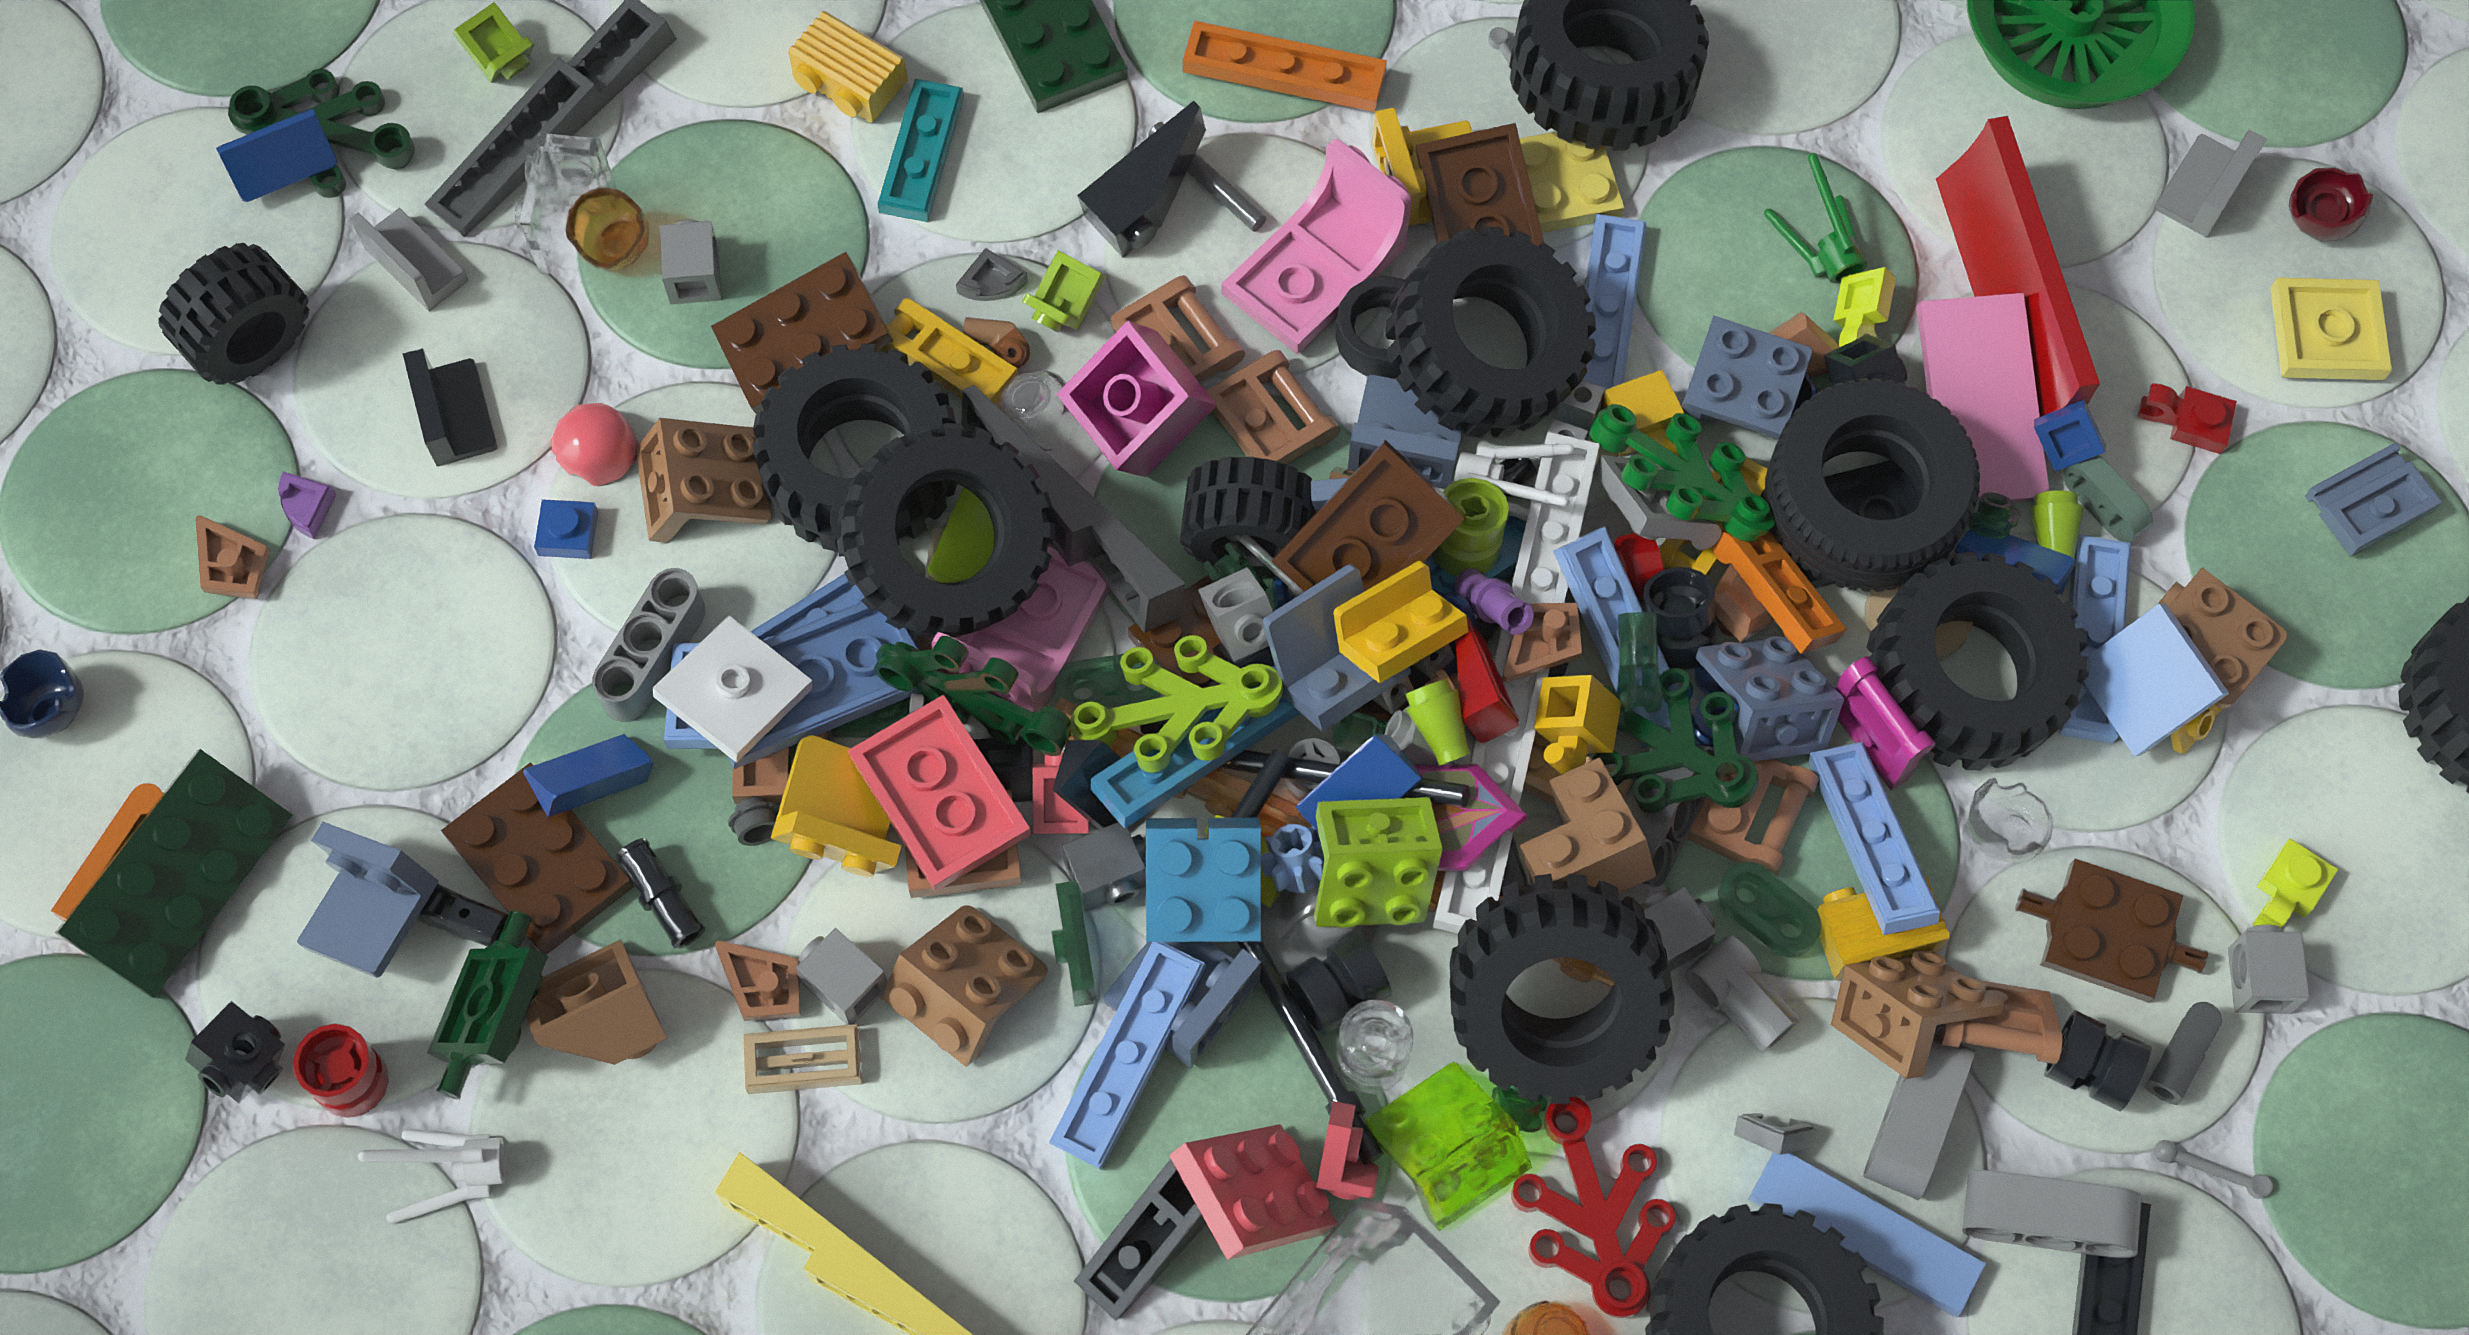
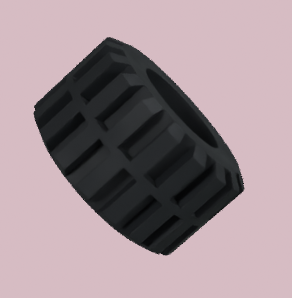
[158,243,309,385]
[1180,457,1316,576]

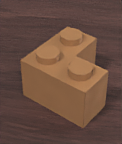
[1520,757,1656,893]

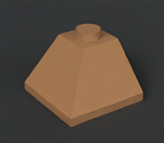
[525,939,667,1065]

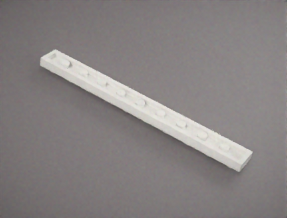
[1433,432,1599,933]

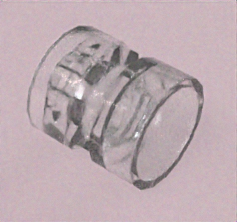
[1336,1000,1414,1093]

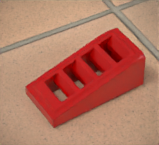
[1455,618,1520,743]

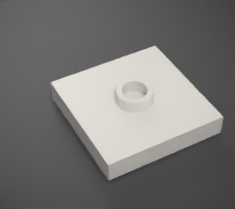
[653,615,812,763]

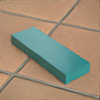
[877,79,964,222]

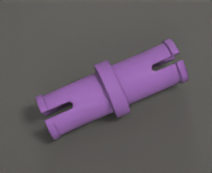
[1454,568,1534,635]

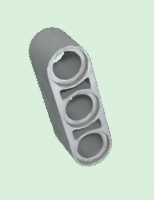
[592,568,705,722]
[1863,1034,1975,1200]
[1962,1170,2142,1258]

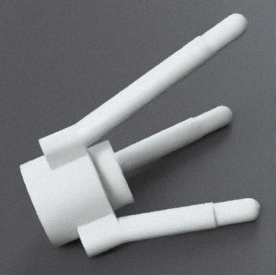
[1454,444,1574,521]
[358,1129,505,1223]

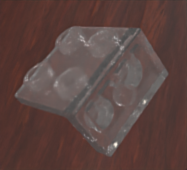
[515,133,618,274]

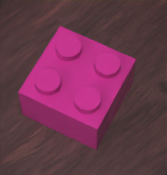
[1057,320,1217,478]

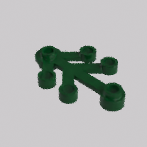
[228,69,415,198]
[874,636,1071,756]
[1591,668,1759,813]

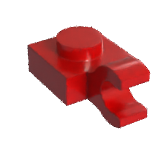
[2137,383,2237,454]

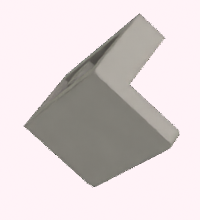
[2154,130,2267,238]
[350,207,469,312]

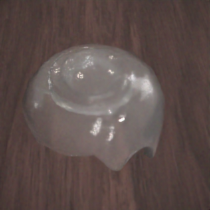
[997,369,1080,451]
[1967,778,2054,862]

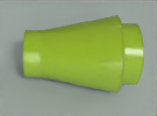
[2029,490,2084,569]
[1405,678,1471,766]

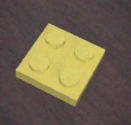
[1519,131,1624,233]
[2270,277,2392,380]

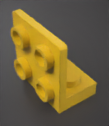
[1372,107,1473,226]

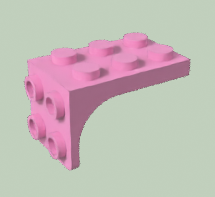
[1221,139,1411,355]
[931,546,1110,712]

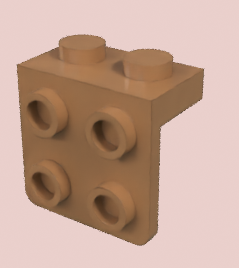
[2157,567,2287,709]
[881,905,1048,1067]

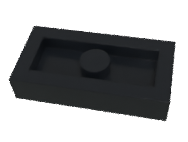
[403,348,498,467]

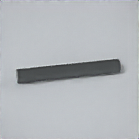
[1148,122,1267,232]

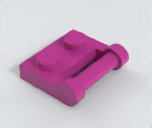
[1835,656,1936,791]

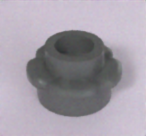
[728,797,780,846]

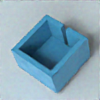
[1146,818,1261,942]

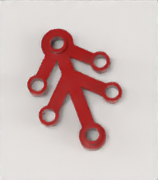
[1511,1096,1675,1318]

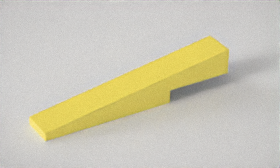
[715,1151,973,1335]

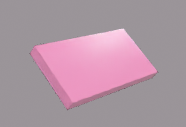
[1916,293,2049,506]

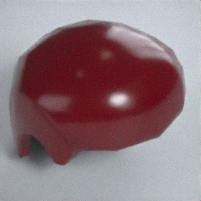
[2289,167,2373,241]

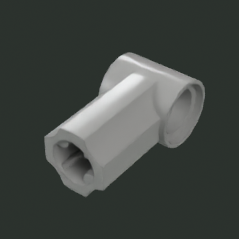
[1685,935,1800,1053]

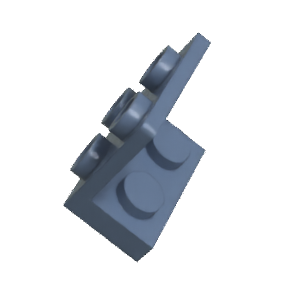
[1682,316,1812,439]
[1347,375,1463,488]
[1262,564,1411,732]
[1696,636,1844,762]
[297,822,439,978]
[1104,942,1261,1068]

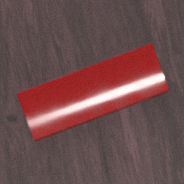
[1936,116,2100,417]

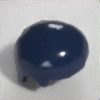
[0,649,84,739]

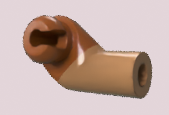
[963,317,1030,368]

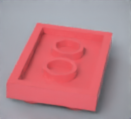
[848,694,1031,892]
[1169,1124,1338,1260]

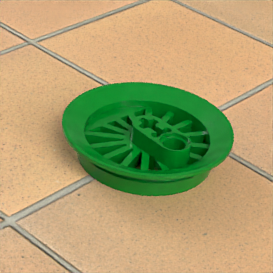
[1966,0,2195,109]

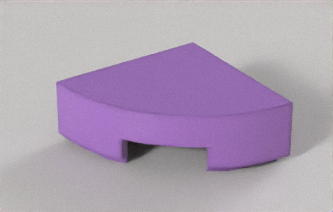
[278,471,336,539]

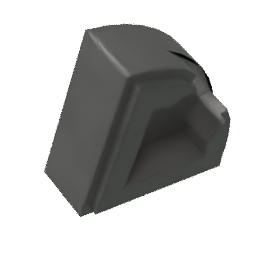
[956,248,1028,301]
[1734,1113,1818,1155]

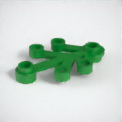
[1589,404,1775,542]

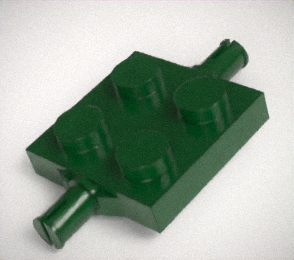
[427,910,548,1100]

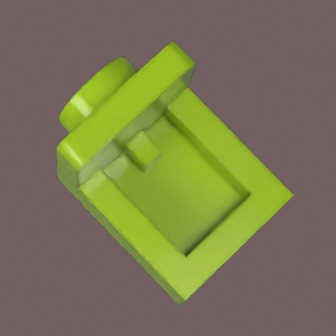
[453,2,534,82]
[1022,250,1106,332]

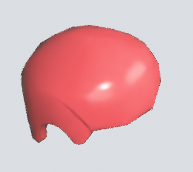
[551,403,638,486]

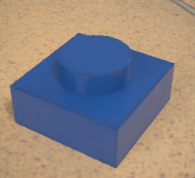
[2034,399,2106,472]
[534,499,598,559]

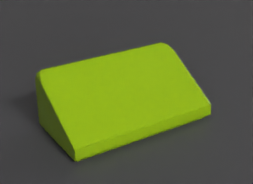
[928,487,994,583]

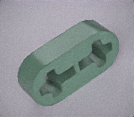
[2063,455,2153,543]

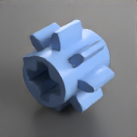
[1261,824,1325,894]

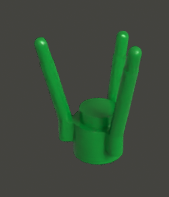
[1764,153,1868,284]

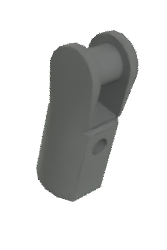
[2145,1002,2222,1106]

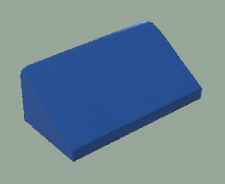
[216,109,338,202]
[1954,524,2075,596]
[523,734,653,817]
[1296,734,1424,830]

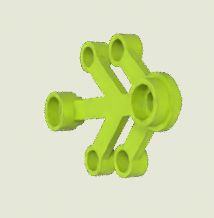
[1070,635,1283,773]

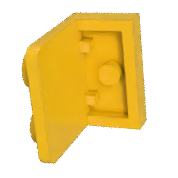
[771,735,901,877]

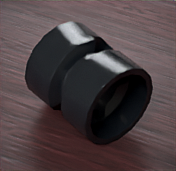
[1643,567,1717,670]
[1286,933,1392,1036]
[2044,1010,2152,1112]

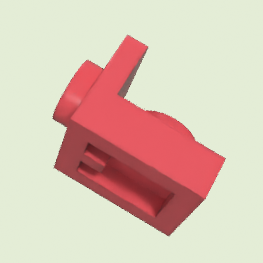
[1033,752,1089,834]
[1316,1101,1379,1200]

